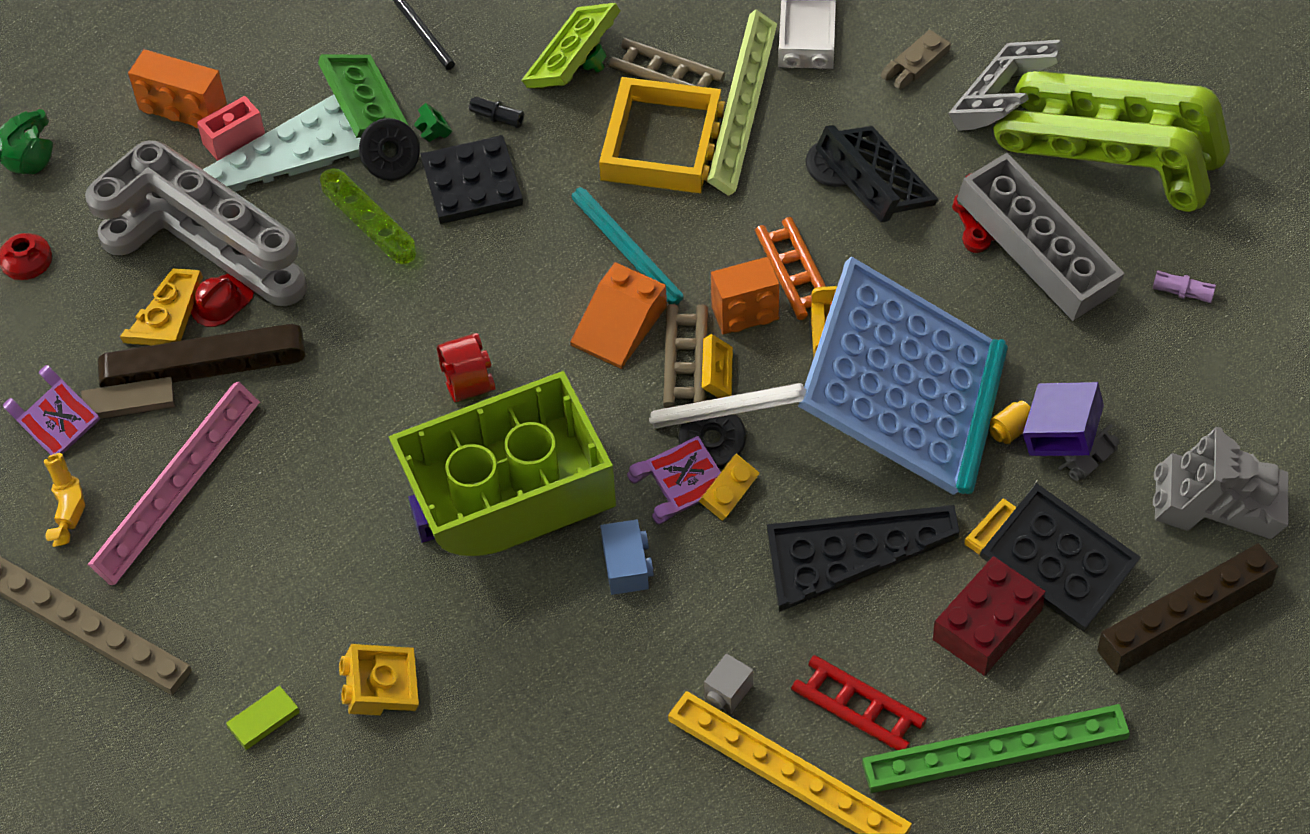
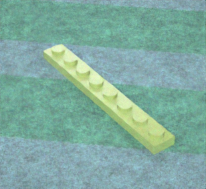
[707,9,777,196]

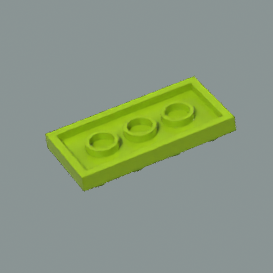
[521,3,621,88]

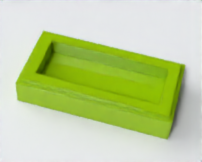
[226,685,300,750]

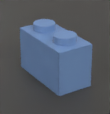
[600,519,654,595]

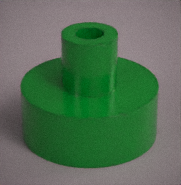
[581,43,606,73]

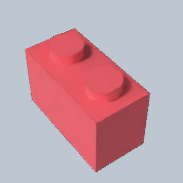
[197,96,265,161]

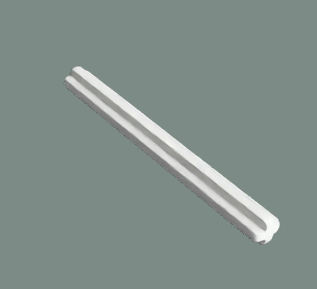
[649,383,806,428]

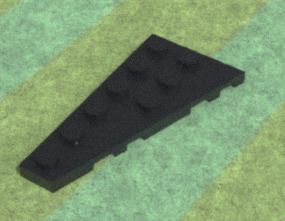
[767,505,959,612]

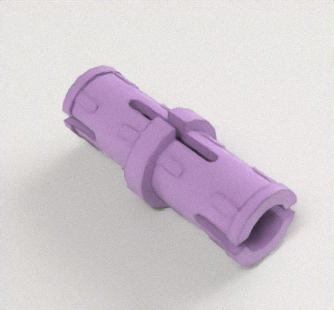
[1153,270,1216,303]

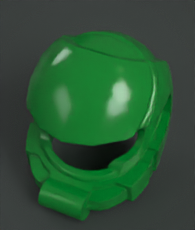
[0,109,53,174]

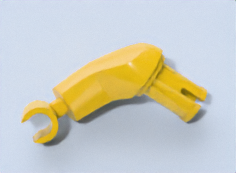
[44,453,85,547]

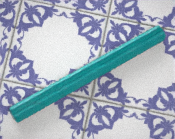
[571,187,684,305]
[956,339,1008,494]

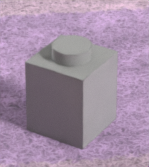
[704,653,753,713]

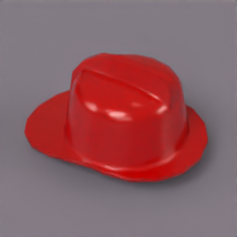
[191,274,254,327]

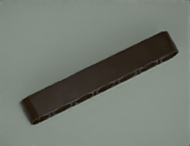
[98,324,305,388]

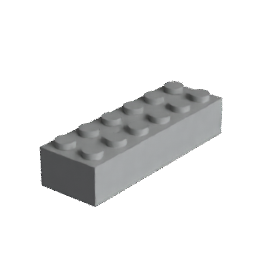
[957,153,1125,321]

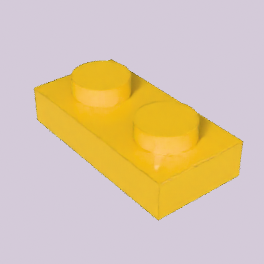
[702,334,733,398]
[699,453,760,521]

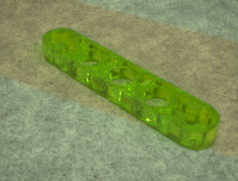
[320,168,416,264]

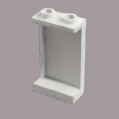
[778,0,836,69]

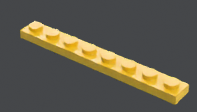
[668,691,912,834]

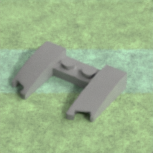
[948,40,1063,131]

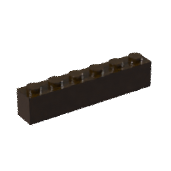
[1097,543,1279,675]

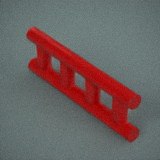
[791,655,927,750]

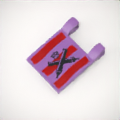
[3,365,101,455]
[627,436,721,524]

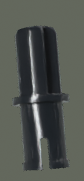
[469,96,525,128]

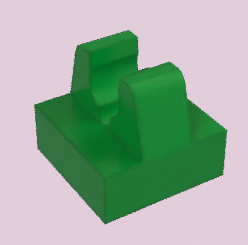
[414,103,453,142]

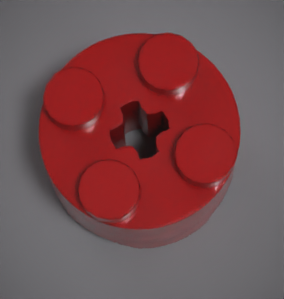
[436,333,496,402]

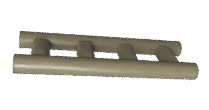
[609,38,725,88]
[663,304,708,408]

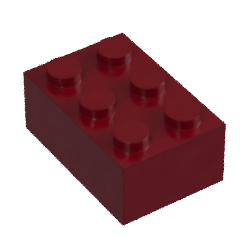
[933,556,1046,676]

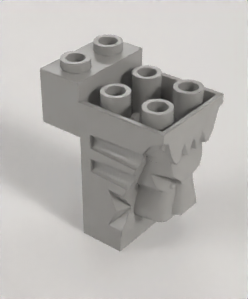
[1153,427,1288,539]

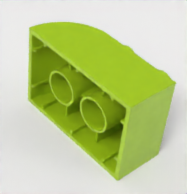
[388,370,616,556]

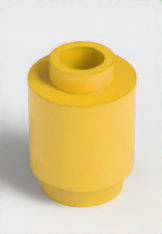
[989,401,1031,444]

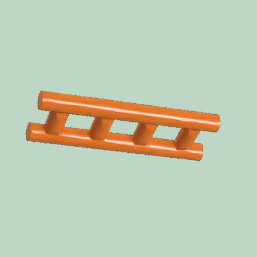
[755,217,832,320]

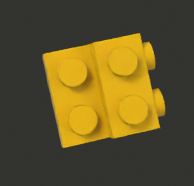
[339,644,419,716]

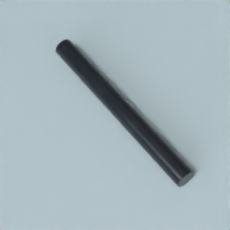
[393,0,455,70]

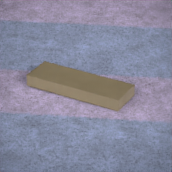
[81,377,175,418]

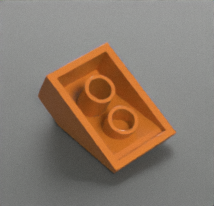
[570,262,667,369]

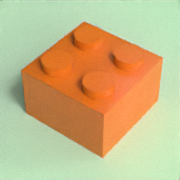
[711,256,779,335]

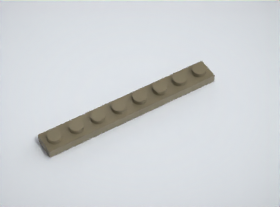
[0,556,192,695]

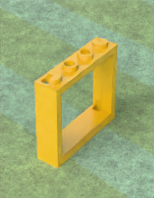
[599,77,726,193]

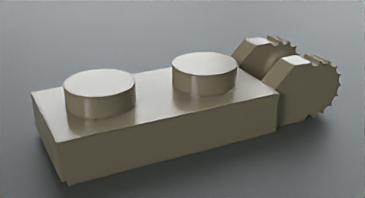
[881,29,951,90]

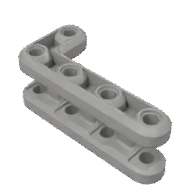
[85,140,307,306]

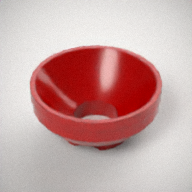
[0,233,52,280]

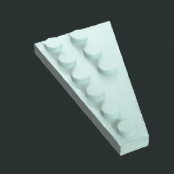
[203,94,385,192]

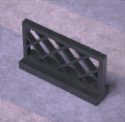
[815,125,938,223]

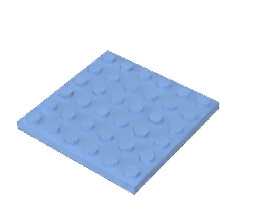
[798,256,993,495]

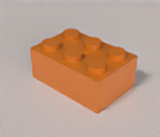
[128,49,227,129]

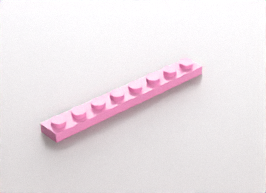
[88,382,260,585]

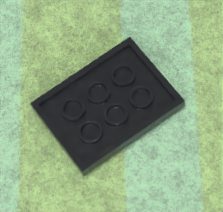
[979,483,1141,632]

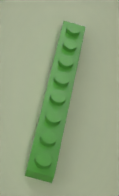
[862,704,1130,793]

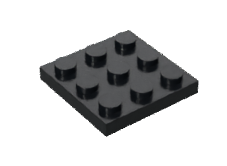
[420,135,523,224]

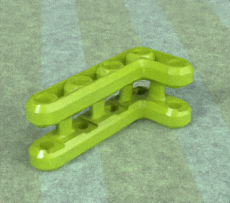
[993,71,1230,212]

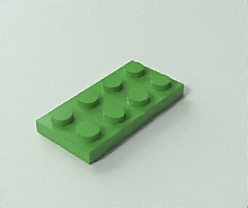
[318,54,409,138]

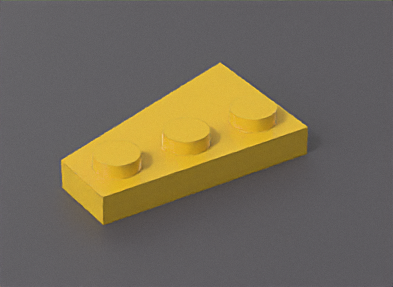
[120,268,203,345]

